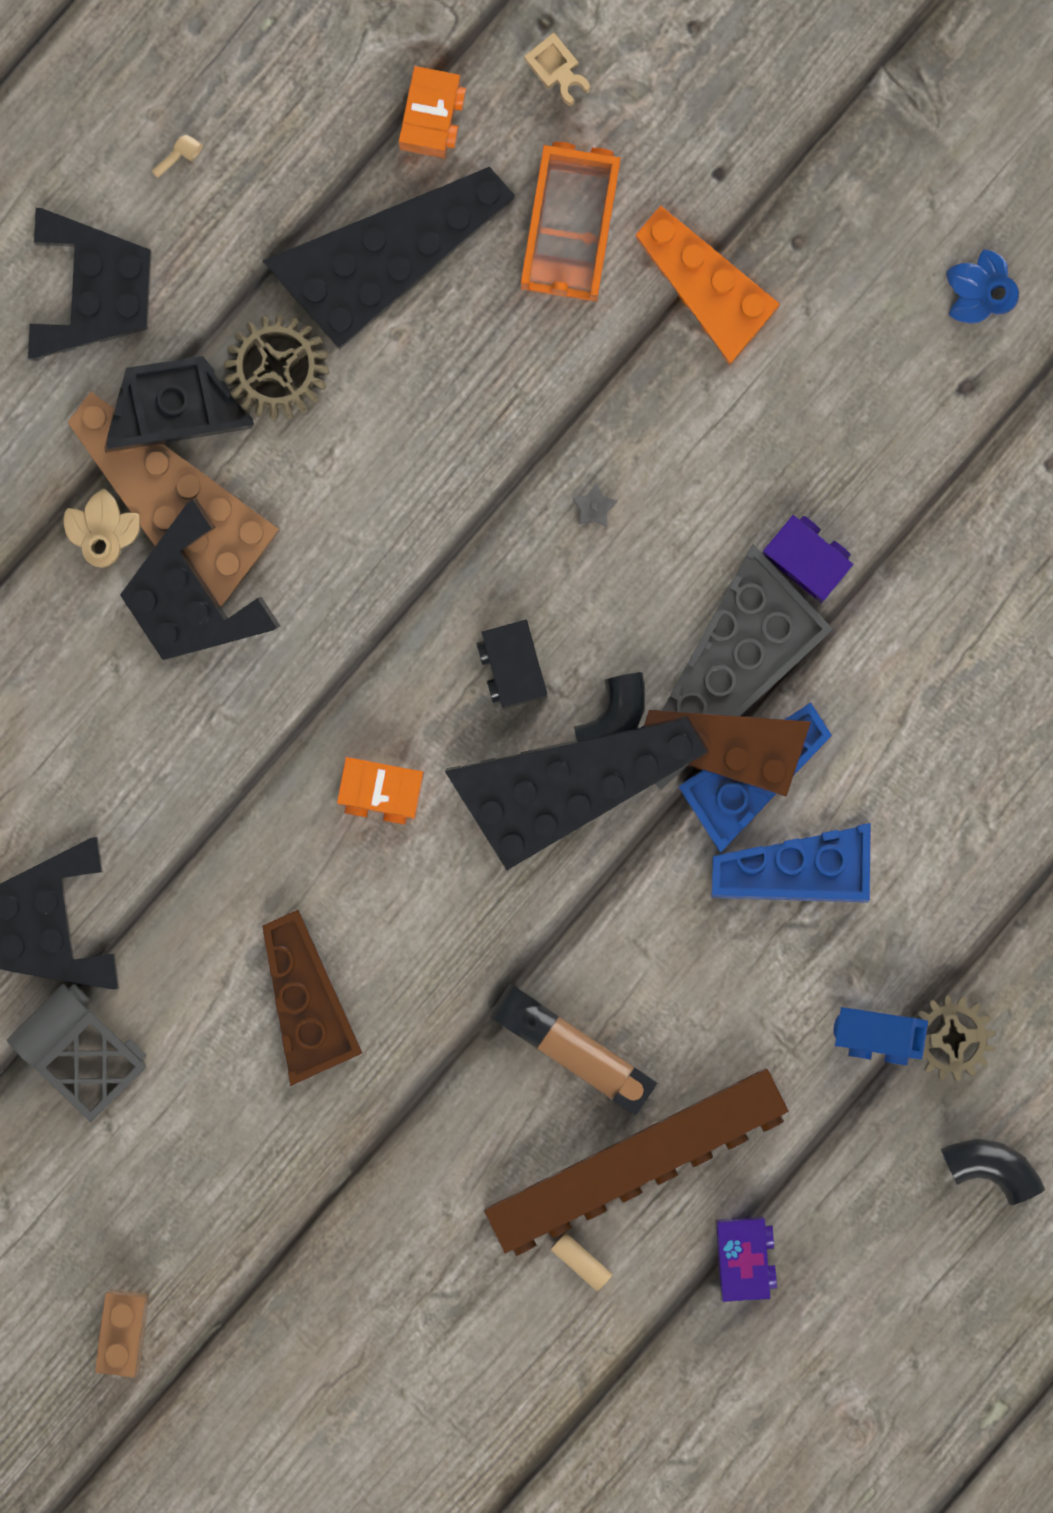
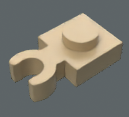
[524,33,590,106]

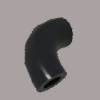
[574,672,645,740]
[941,1139,1045,1205]

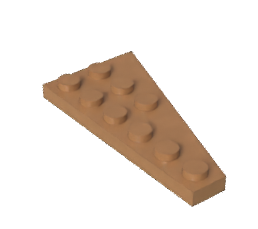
[67,391,280,608]

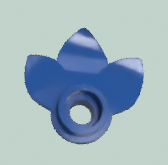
[946,249,1019,324]

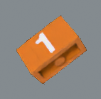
[399,66,467,159]
[337,757,424,825]

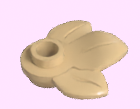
[64,489,140,568]

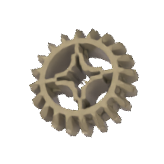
[224,314,330,421]

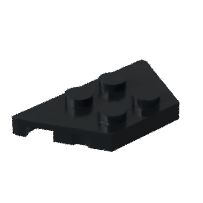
[104,356,254,453]

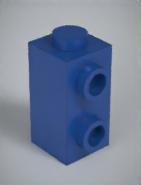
[833,1007,928,1065]

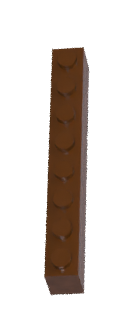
[484,1068,789,1256]

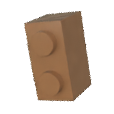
[95,1289,150,1378]

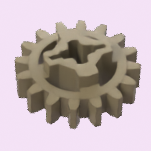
[915,996,996,1081]

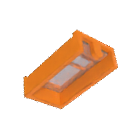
[521,141,621,302]

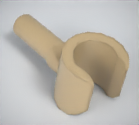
[152,135,203,178]

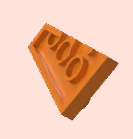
[635,205,780,365]

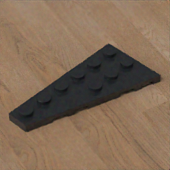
[262,167,515,350]
[445,716,709,870]

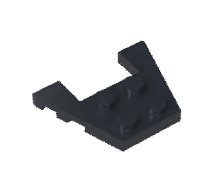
[28,208,152,361]
[120,498,280,660]
[0,837,120,990]

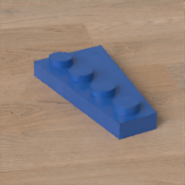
[678,703,832,853]
[711,823,871,903]

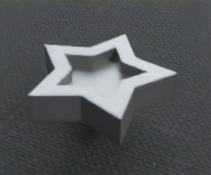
[572,483,617,527]

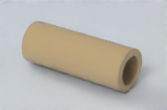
[550,1232,613,1292]

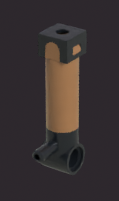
[488,983,657,1116]

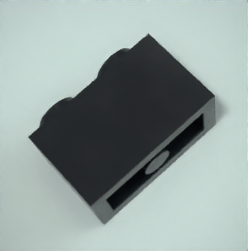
[476,619,548,710]

